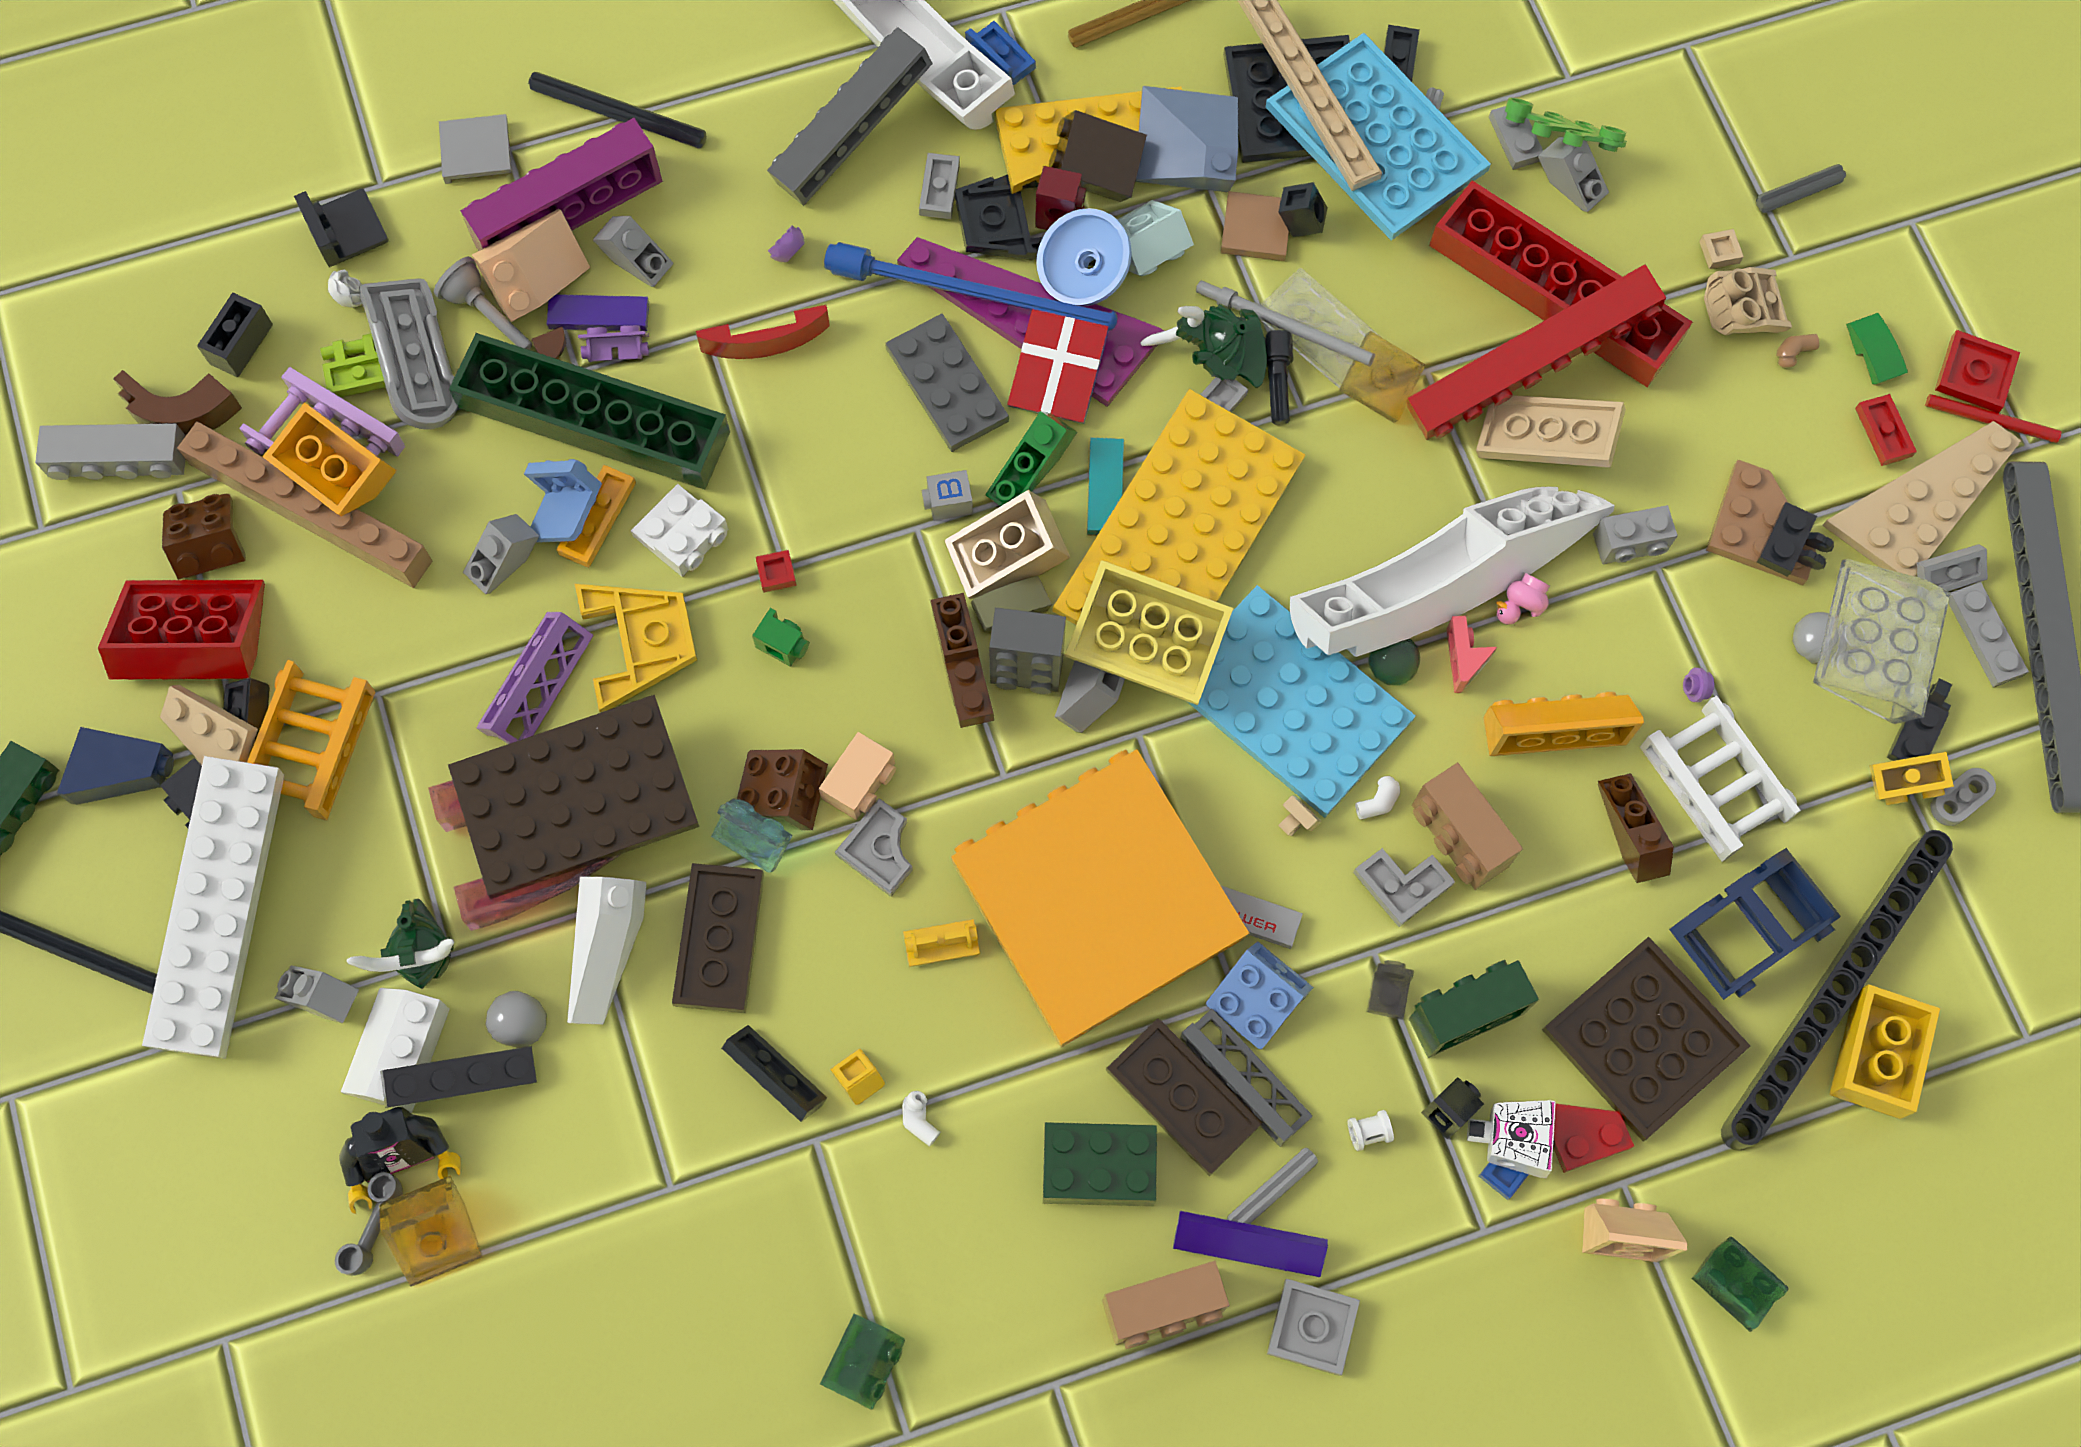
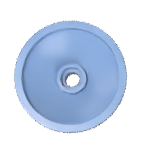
[1037,208,1132,307]

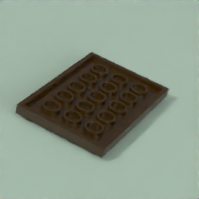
[448,695,700,899]

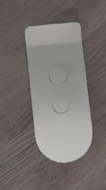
[360,278,458,429]

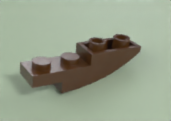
[930,593,994,728]

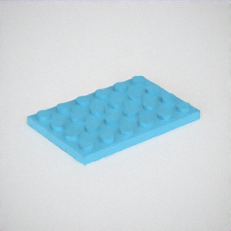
[1266,33,1491,241]
[1186,585,1416,818]

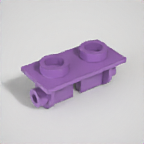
[578,325,649,362]

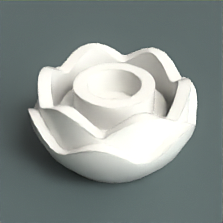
[328,270,362,308]

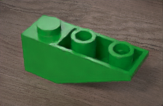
[985,411,1078,506]

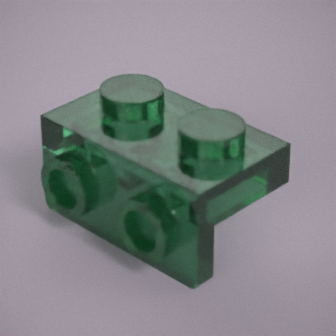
[1691,1236,1789,1332]

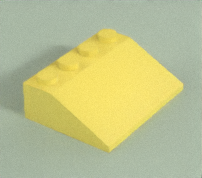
[1065,560,1233,705]

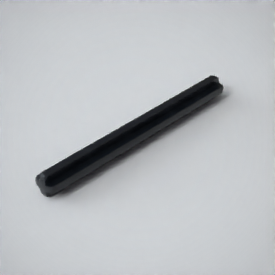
[528,72,707,148]
[0,911,157,995]

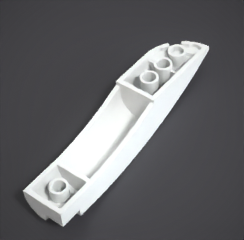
[832,0,1015,130]
[1290,487,1615,657]

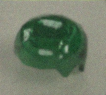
[1368,638,1420,686]

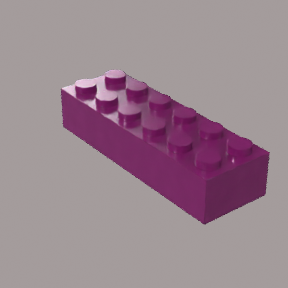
[460,118,663,251]

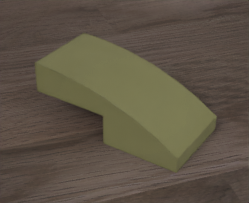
[971,576,1052,632]

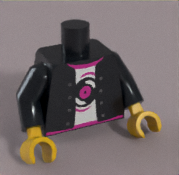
[339,1107,461,1214]

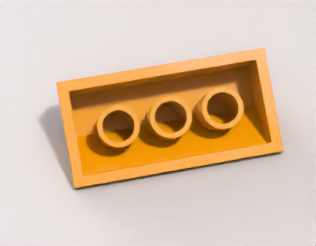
[1483,692,1644,756]

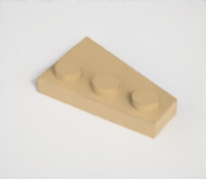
[160,685,258,764]

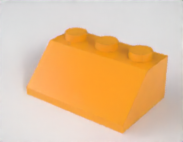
[263,402,397,517]

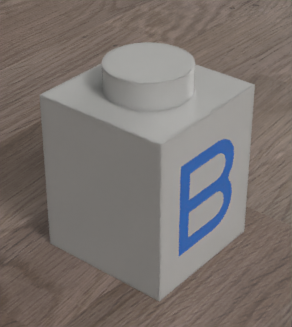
[921,470,973,521]

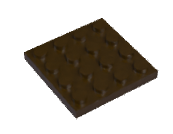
[1542,936,1750,1141]

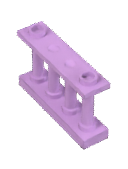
[239,367,405,509]

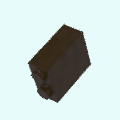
[1049,110,1147,202]

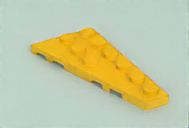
[994,86,1182,194]

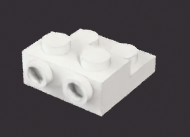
[631,484,729,577]

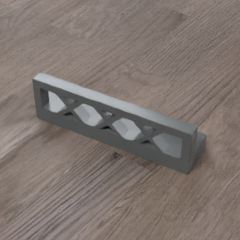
[1180,1009,1312,1147]

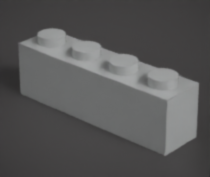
[35,424,185,480]

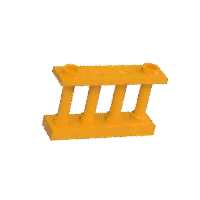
[247,660,376,820]

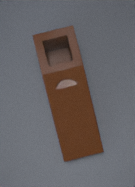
[1598,773,1674,883]

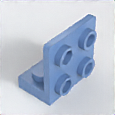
[1206,941,1314,1049]

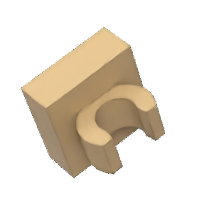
[1278,795,1322,836]

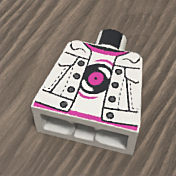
[1467,1100,1555,1178]

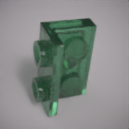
[820,1314,905,1410]

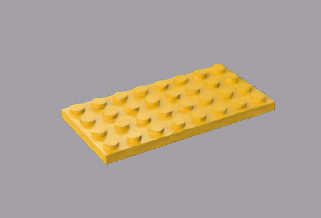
[1052,389,1305,625]

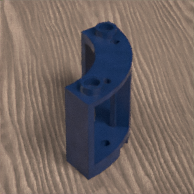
[1669,848,1841,1000]

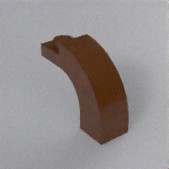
[113,370,242,436]

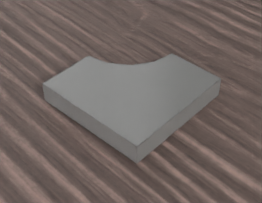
[835,798,913,897]

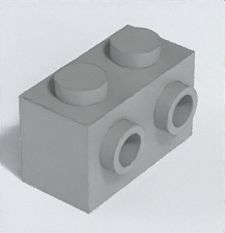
[1593,505,1678,564]

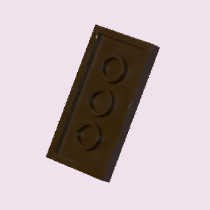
[672,863,764,1013]
[1106,1018,1262,1176]

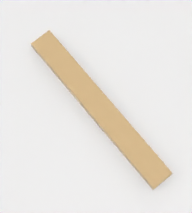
[1237,0,1382,191]

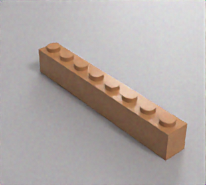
[177,422,433,588]

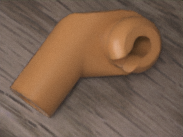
[1776,334,1819,367]

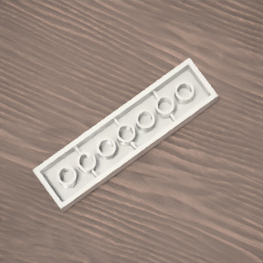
[142,756,284,1059]

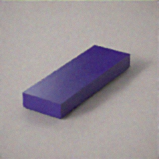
[547,295,649,331]

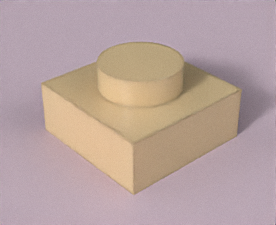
[1699,229,1744,269]

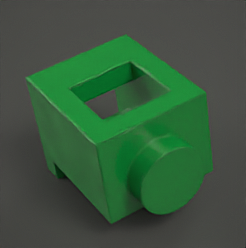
[752,607,810,667]

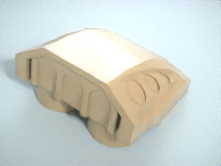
[1704,267,1792,335]

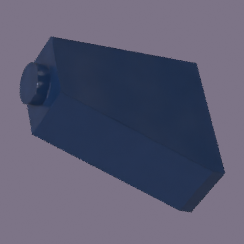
[57,727,174,805]

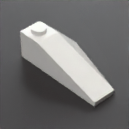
[567,877,646,1025]

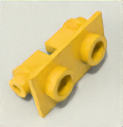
[903,919,980,967]

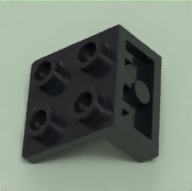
[294,189,389,268]

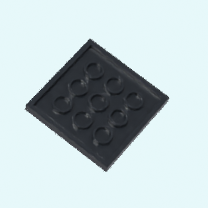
[1223,35,1350,163]

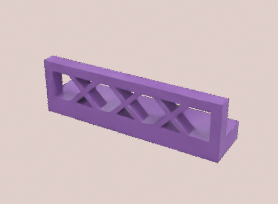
[476,612,593,744]

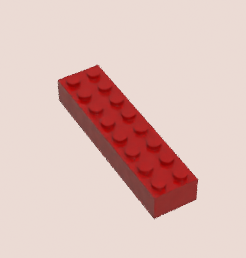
[1429,180,1693,388]

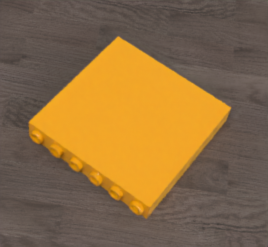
[951,749,1249,1047]

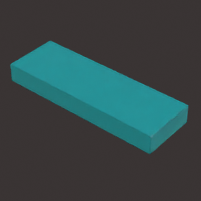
[1087,438,1124,535]

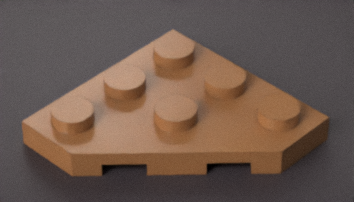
[1706,460,1816,585]

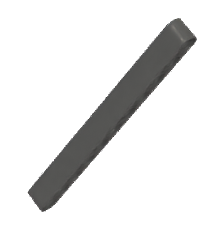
[2003,462,2081,813]

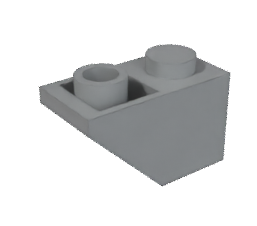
[1538,137,1609,212]
[593,216,673,287]
[463,514,539,594]
[1055,660,1125,733]
[275,965,359,1023]

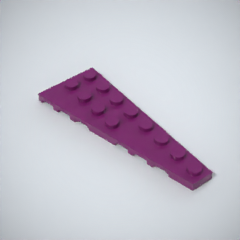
[897,237,1164,407]

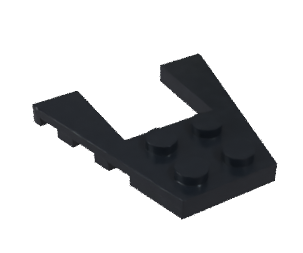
[954,174,1096,266]

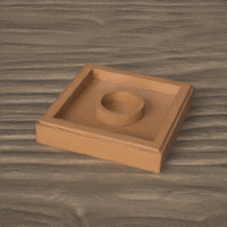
[1221,191,1289,261]

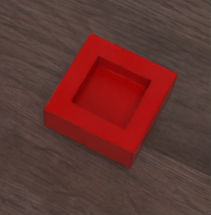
[755,550,797,593]

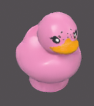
[1496,573,1550,625]

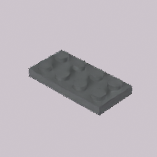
[885,313,1009,452]

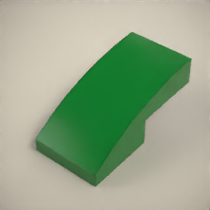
[1846,313,1908,384]

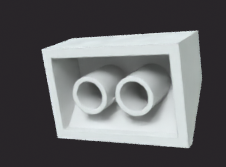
[341,988,450,1113]

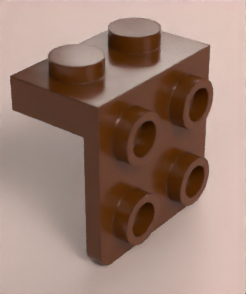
[162,493,246,580]

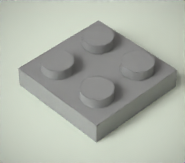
[1267,1279,1360,1376]

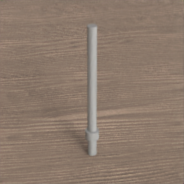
[1196,280,1375,366]

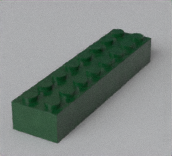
[449,333,730,489]

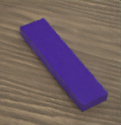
[1173,1211,1328,1277]

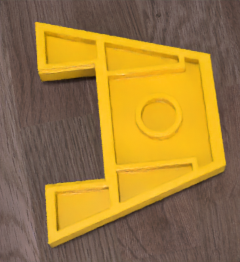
[575,584,697,713]

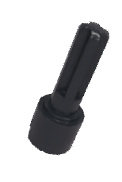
[1264,330,1294,425]

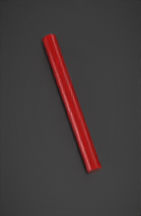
[1925,394,2062,443]

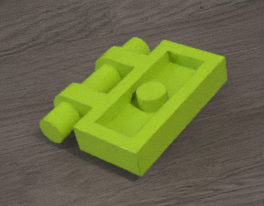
[320,333,386,397]

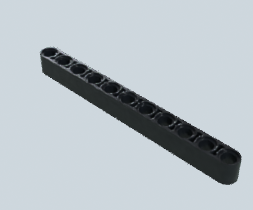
[1721,830,1953,1151]

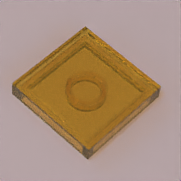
[1339,331,1426,423]

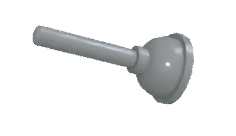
[434,256,532,350]

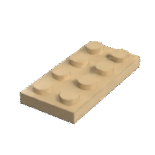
[1476,396,1626,467]

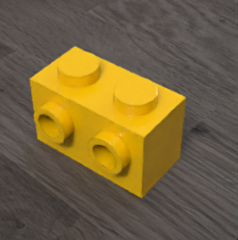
[1869,752,1954,805]

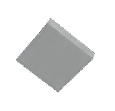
[439,114,512,184]

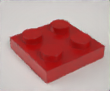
[1935,330,2020,413]

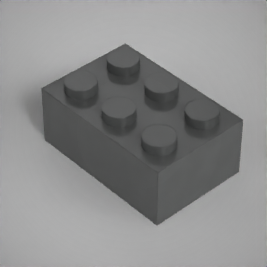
[989,607,1066,694]

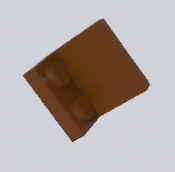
[733,749,828,830]

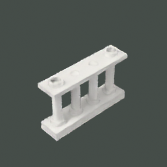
[1640,695,1801,862]

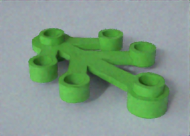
[1505,97,1627,152]

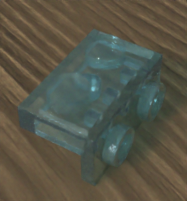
[711,798,793,873]

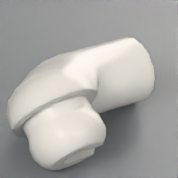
[1355,776,1400,820]
[902,1091,941,1147]

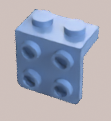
[524,459,602,542]

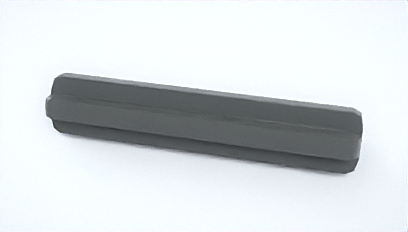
[1756,164,1846,213]

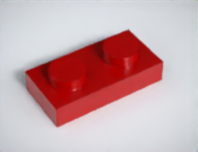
[1855,394,1917,466]

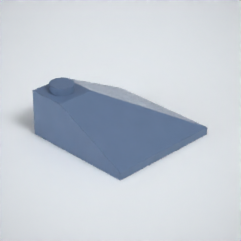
[1135,86,1238,192]

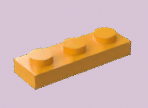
[556,465,636,568]

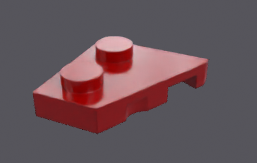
[1553,1103,1635,1173]

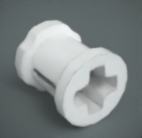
[1347,1110,1394,1151]

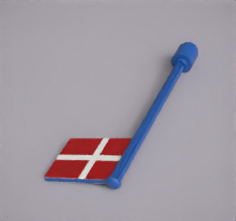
[824,242,1118,424]

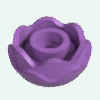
[768,225,805,262]

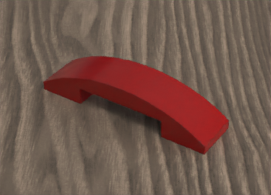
[696,305,830,359]

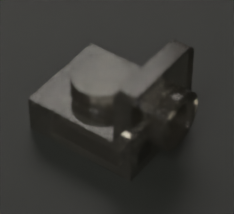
[1366,960,1414,1020]

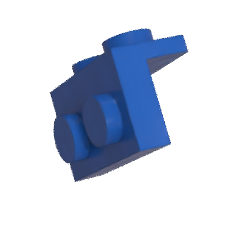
[965,21,1036,85]

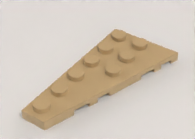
[1822,421,2022,586]

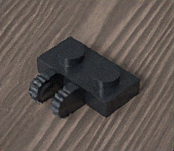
[1756,502,1834,577]

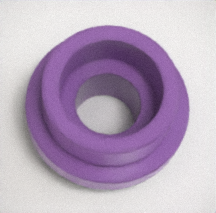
[1683,668,1714,702]

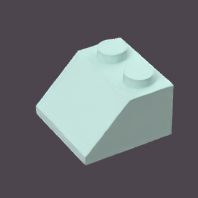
[1117,200,1194,276]

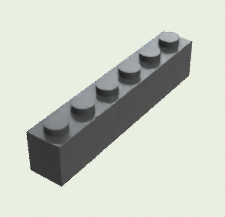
[767,27,933,206]

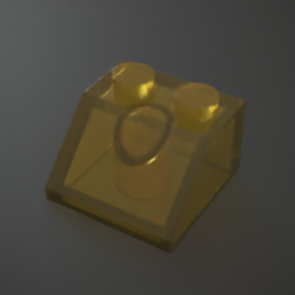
[379,1175,482,1287]

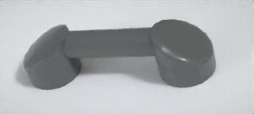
[335,1172,403,1276]

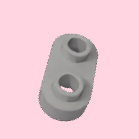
[1931,768,1996,826]

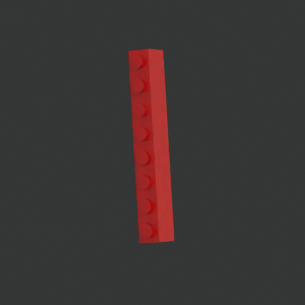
[1407,264,1666,440]

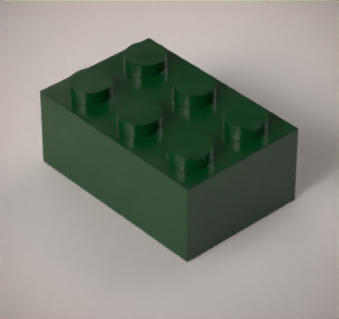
[1409,960,1539,1058]
[1043,1122,1157,1206]

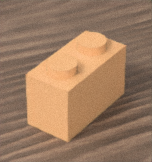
[819,732,896,820]

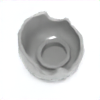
[1792,612,1848,664]
[485,991,547,1048]

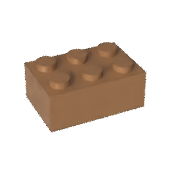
[1412,762,1523,890]
[1102,1261,1230,1349]

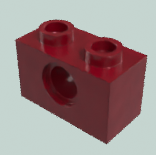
[1035,166,1086,230]

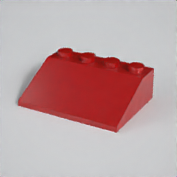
[98,580,265,680]

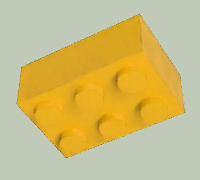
[1829,984,1940,1119]

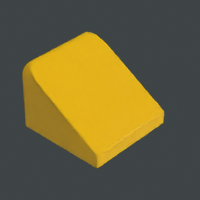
[830,1048,885,1105]

